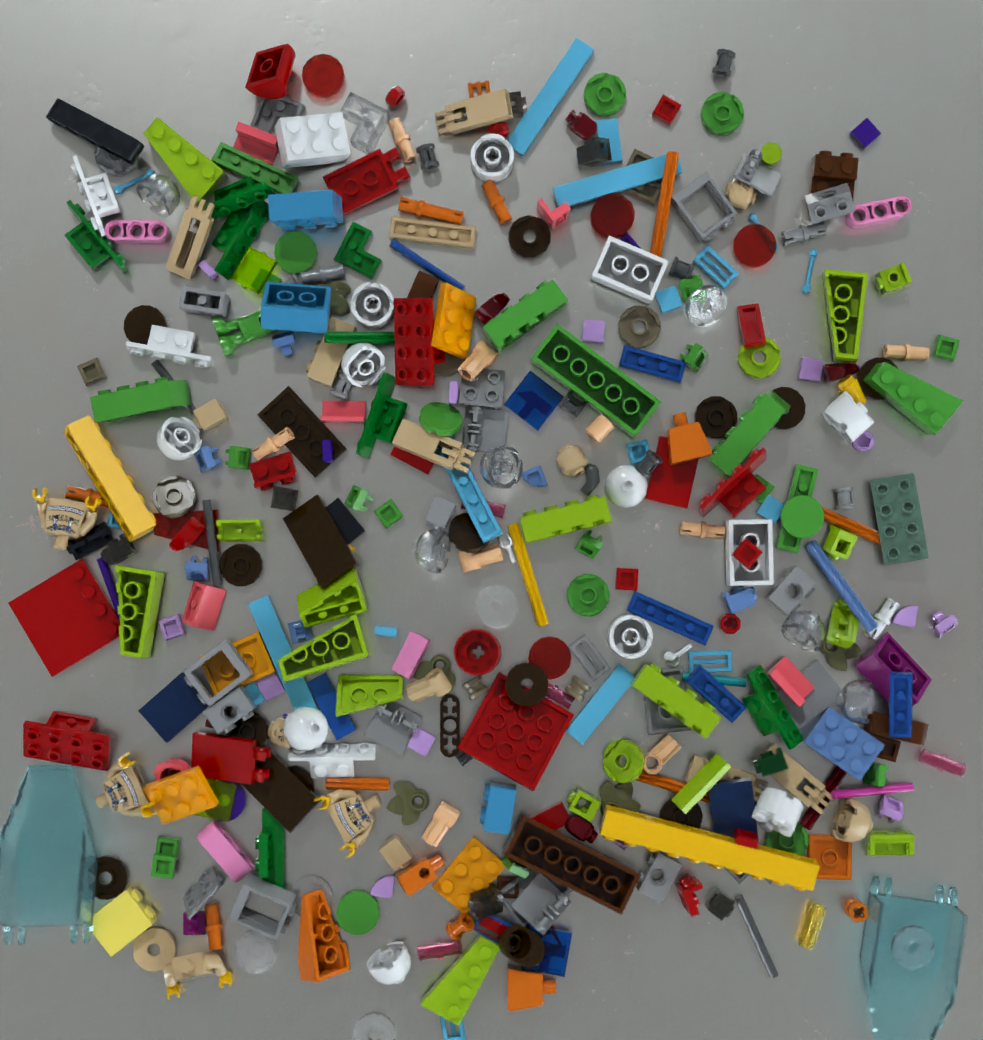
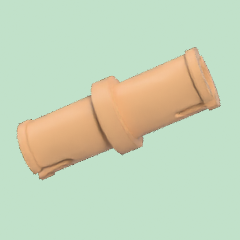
[388,118,417,163]
[883,344,930,361]
[252,427,295,461]
[680,521,725,540]

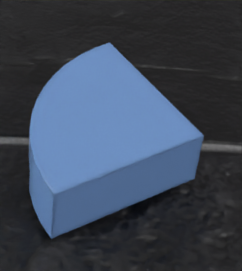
[520,466,548,487]

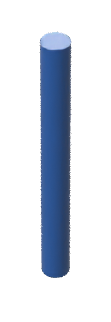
[389,239,465,290]

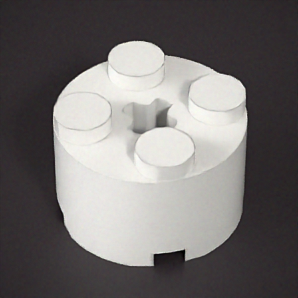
[471,133,514,183]
[351,282,394,330]
[822,391,874,443]
[607,614,653,659]
[752,788,803,837]

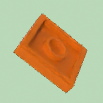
[807,834,852,880]

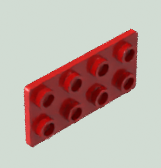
[394,298,445,386]
[699,447,767,518]
[23,711,110,771]

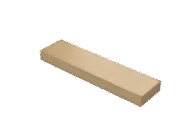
[389,216,476,249]

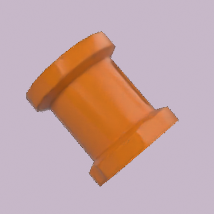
[844,898,869,922]
[446,913,475,941]

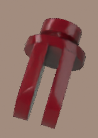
[565,110,597,140]
[565,814,598,844]

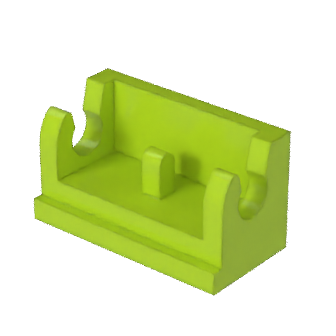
[216,519,263,542]
[825,598,859,649]
[866,831,915,856]

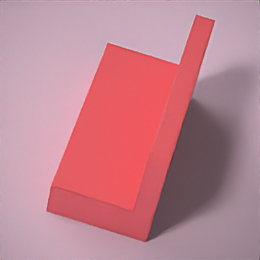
[233,122,279,165]
[537,198,571,231]
[320,400,366,423]
[181,581,226,631]
[766,657,814,707]

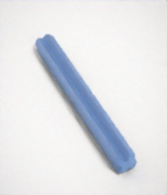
[806,540,878,632]

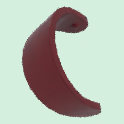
[474,292,510,326]
[823,363,859,382]

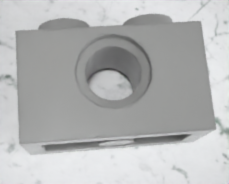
[805,183,855,224]
[179,286,230,318]
[424,495,456,531]
[765,565,816,615]
[203,686,257,734]
[636,850,682,904]

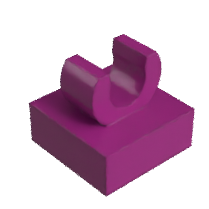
[183,911,207,935]

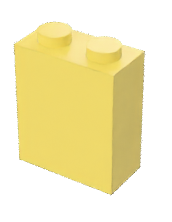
[85,886,157,957]

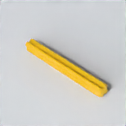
[508,523,548,627]

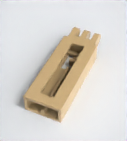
[435,88,513,135]
[165,195,215,280]
[392,419,476,473]
[768,744,835,815]
[685,754,769,801]

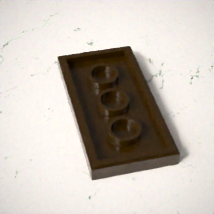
[257,386,347,478]
[283,494,360,589]
[241,745,321,833]

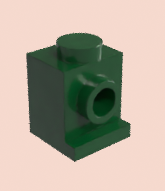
[753,747,788,777]

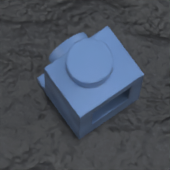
[722,585,758,614]

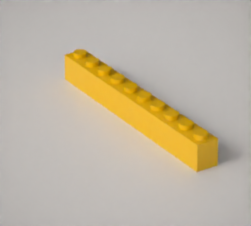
[599,805,820,891]

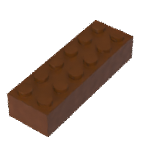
[502,813,641,915]

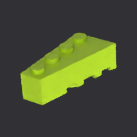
[143,117,228,206]
[822,269,868,363]
[519,495,612,543]
[115,565,165,659]
[278,614,369,683]
[630,663,721,739]
[420,933,499,1026]

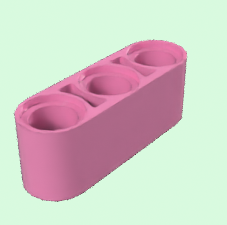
[846,196,912,229]
[104,220,171,244]
[196,821,254,882]

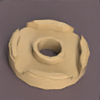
[132,927,177,972]

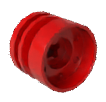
[454,629,502,675]

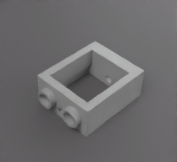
[671,172,737,242]
[183,639,254,706]
[229,874,297,940]

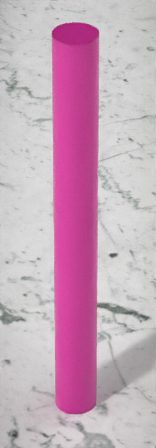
[831,783,914,799]

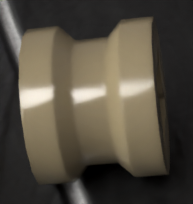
[462,675,489,701]
[564,675,592,702]

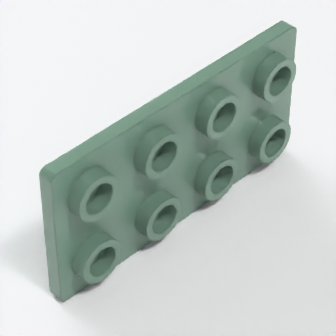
[870,473,928,565]

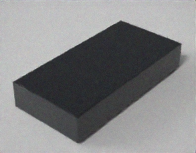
[327,498,365,545]

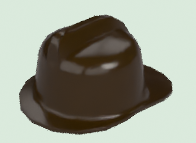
[496,924,545,967]

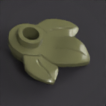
[317,281,351,320]
[819,635,862,671]
[413,654,456,691]
[600,781,641,815]
[386,782,429,825]

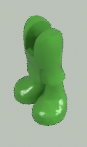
[211,310,278,356]

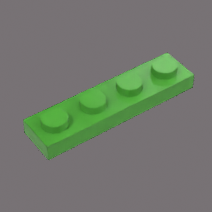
[211,142,299,194]
[776,464,818,553]

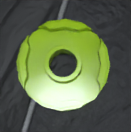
[737,336,781,379]
[603,740,645,783]

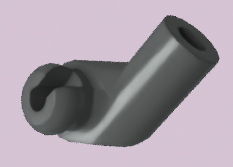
[581,463,600,496]

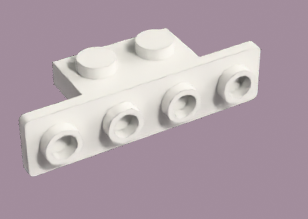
[71,155,120,237]
[125,325,214,368]
[288,743,376,778]

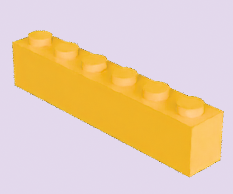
[64,415,156,542]

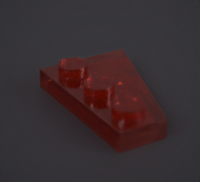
[153,510,221,553]

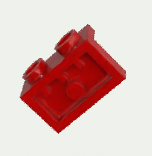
[249,451,298,491]
[675,875,704,917]

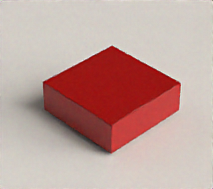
[652,95,681,125]
[731,538,763,569]
[615,568,639,591]
[733,828,759,849]

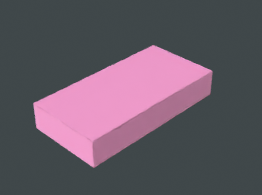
[392,631,431,680]

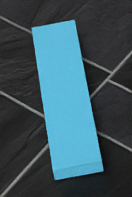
[566,663,635,745]

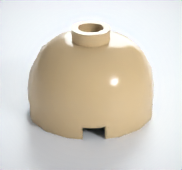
[832,798,873,843]

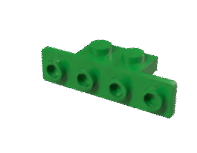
[205,176,275,220]
[64,200,127,273]
[211,200,269,280]
[356,372,408,459]
[742,665,804,750]
[255,807,284,889]

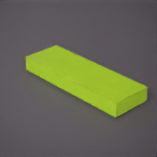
[671,753,731,814]

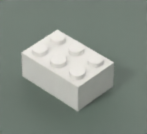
[274,112,351,168]
[591,236,669,305]
[725,519,774,586]

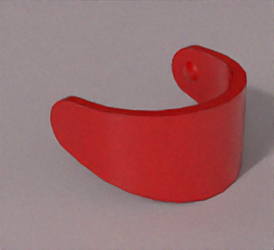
[169,517,205,551]

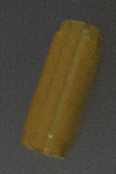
[798,903,826,950]

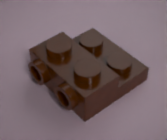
[809,151,859,200]

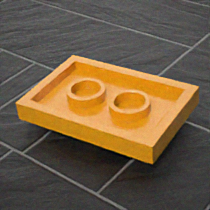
[431,283,476,359]
[199,632,276,695]
[142,766,219,825]
[432,836,505,913]

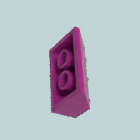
[855,632,932,706]

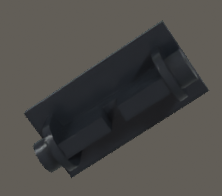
[67,521,115,560]

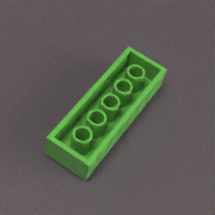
[530,324,662,438]

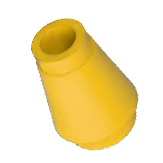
[837,374,867,404]

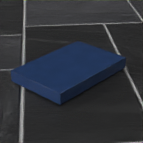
[138,668,213,743]
[709,777,759,840]

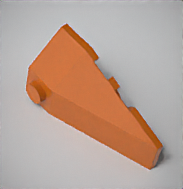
[298,889,350,983]

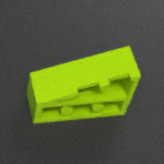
[296,568,368,628]

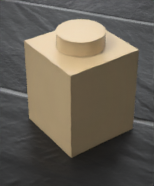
[193,398,229,431]
[379,834,413,871]

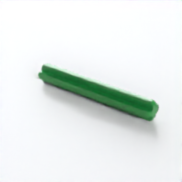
[324,331,395,344]

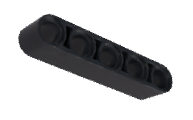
[46,98,145,165]

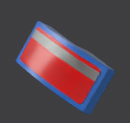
[473,909,513,944]

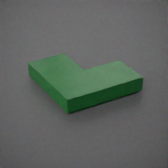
[333,222,382,280]

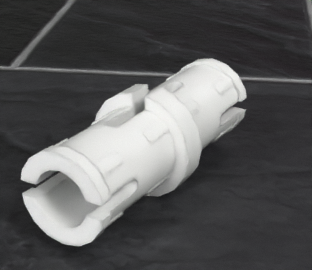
[865,598,900,641]

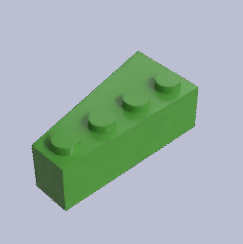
[483,279,568,353]
[863,362,963,435]
[90,377,192,423]
[710,390,791,476]

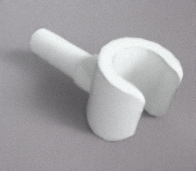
[497,532,517,564]
[664,643,692,667]

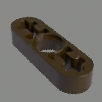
[440,694,460,757]

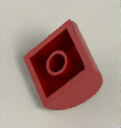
[245,43,296,99]

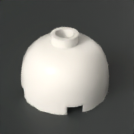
[341,343,386,387]
[157,417,202,461]
[604,465,648,508]
[283,707,329,751]
[367,941,411,985]

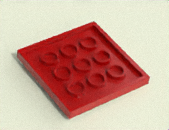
[8,558,120,677]
[457,672,574,792]

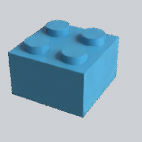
[479,780,516,835]

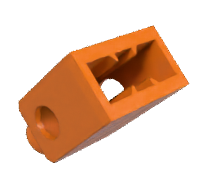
[667,412,712,466]
[394,854,445,897]
[508,964,556,1011]

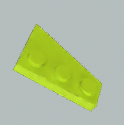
[336,675,403,717]

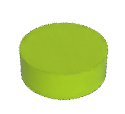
[760,142,782,166]

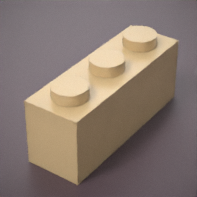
[306,317,357,388]

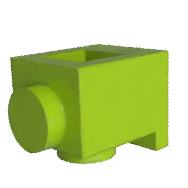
[875,262,912,295]
[822,524,858,560]
[566,788,602,822]

